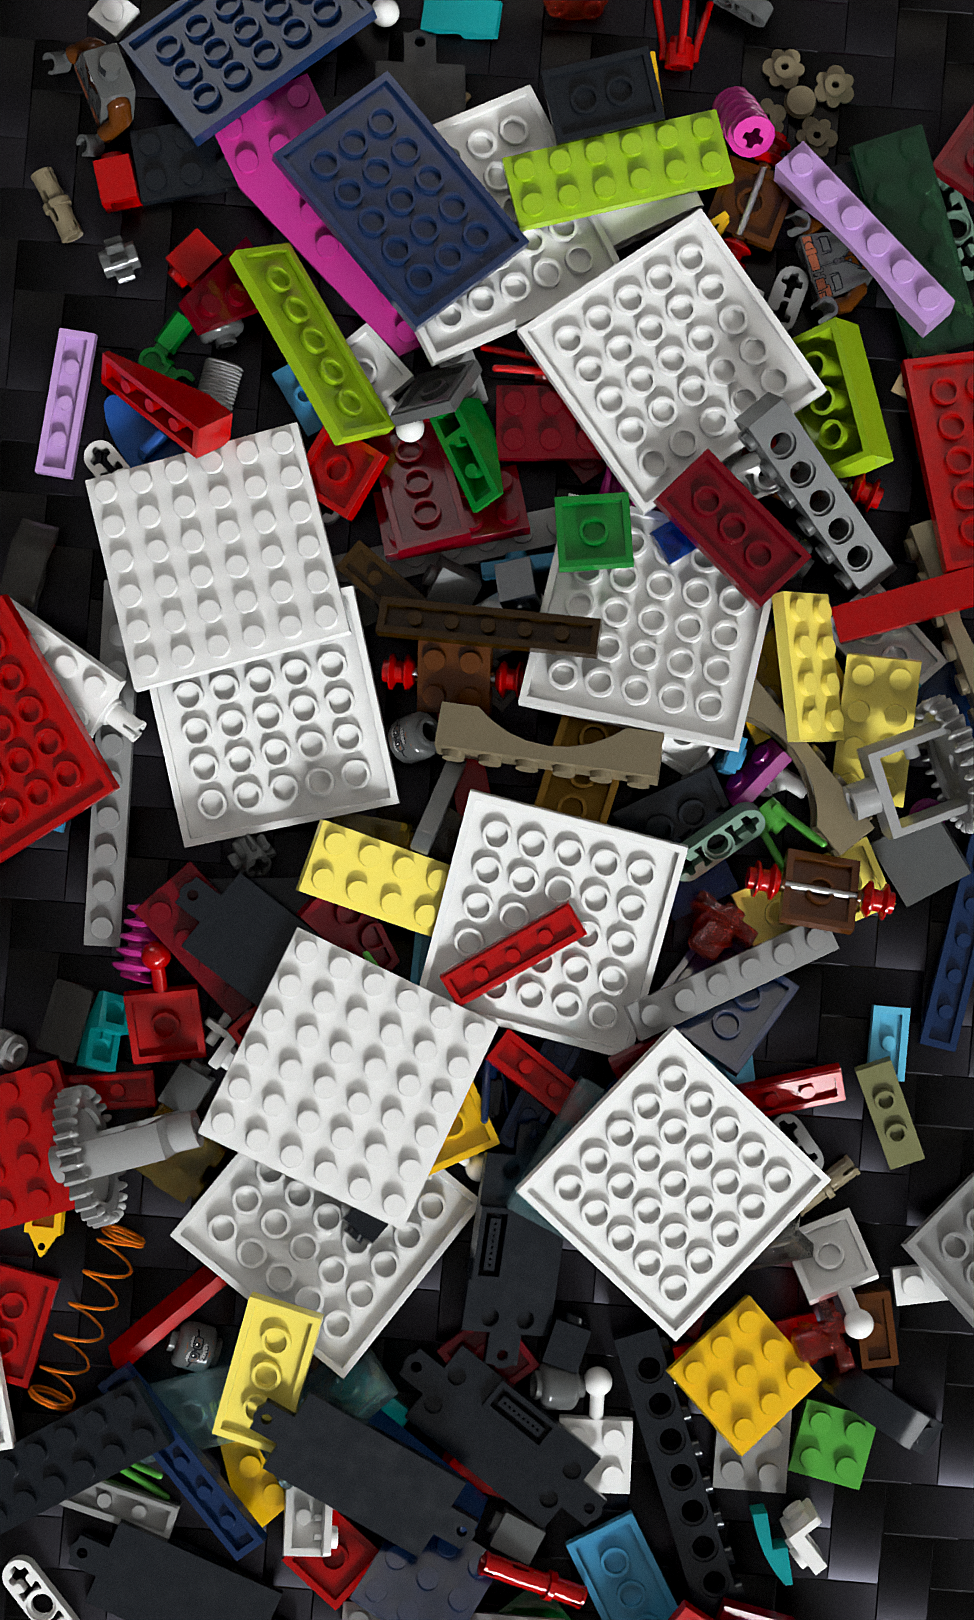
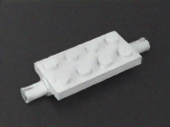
[10,598,147,742]

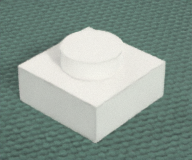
[87,0,140,41]

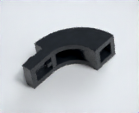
[822,1356,945,1456]

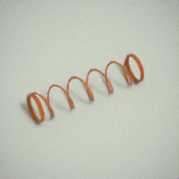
[28,1224,146,1412]

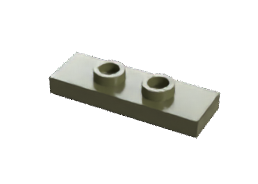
[854,1056,925,1170]

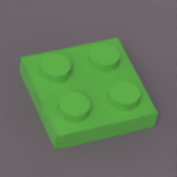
[788,1396,876,1490]

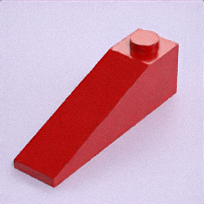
[101,351,233,459]

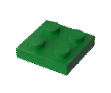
[554,492,634,573]

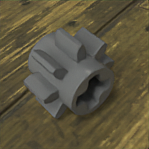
[98,235,142,284]
[227,833,276,878]

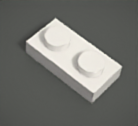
[890,1264,949,1306]

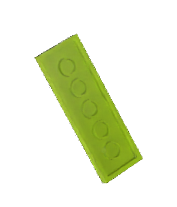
[502,109,734,232]
[229,243,395,446]

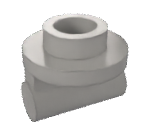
[0,1028,28,1071]

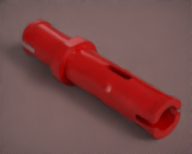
[477,1551,588,1609]

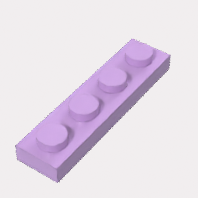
[35,328,98,480]

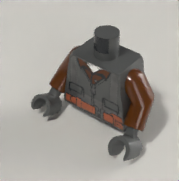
[43,36,136,157]
[785,210,873,324]

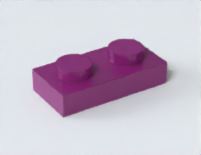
[723,738,793,806]

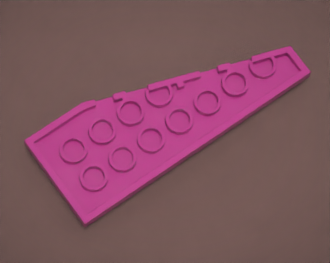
[215,73,422,358]

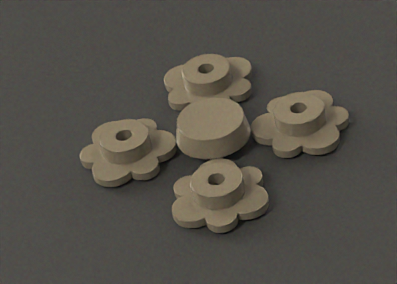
[759,49,854,157]

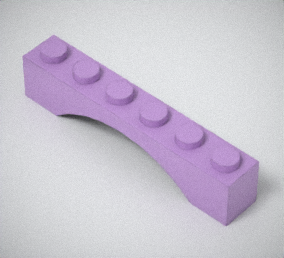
[774,141,955,338]

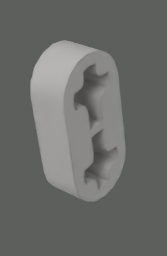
[767,266,809,333]
[771,1113,824,1170]

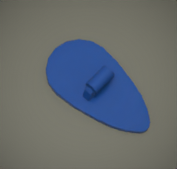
[104,395,183,468]

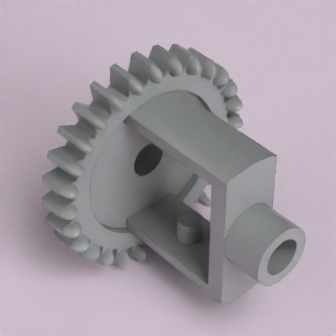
[843,695,974,840]
[48,1085,204,1229]

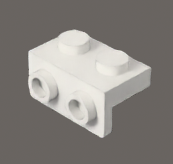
[282,1481,338,1557]
[779,1498,827,1575]

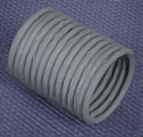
[197,358,243,412]

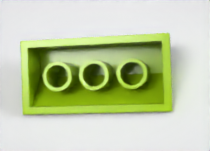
[792,317,894,479]

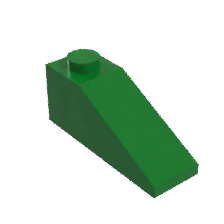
[429,398,504,513]

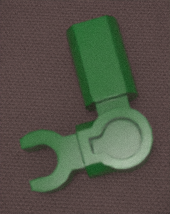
[138,310,196,383]

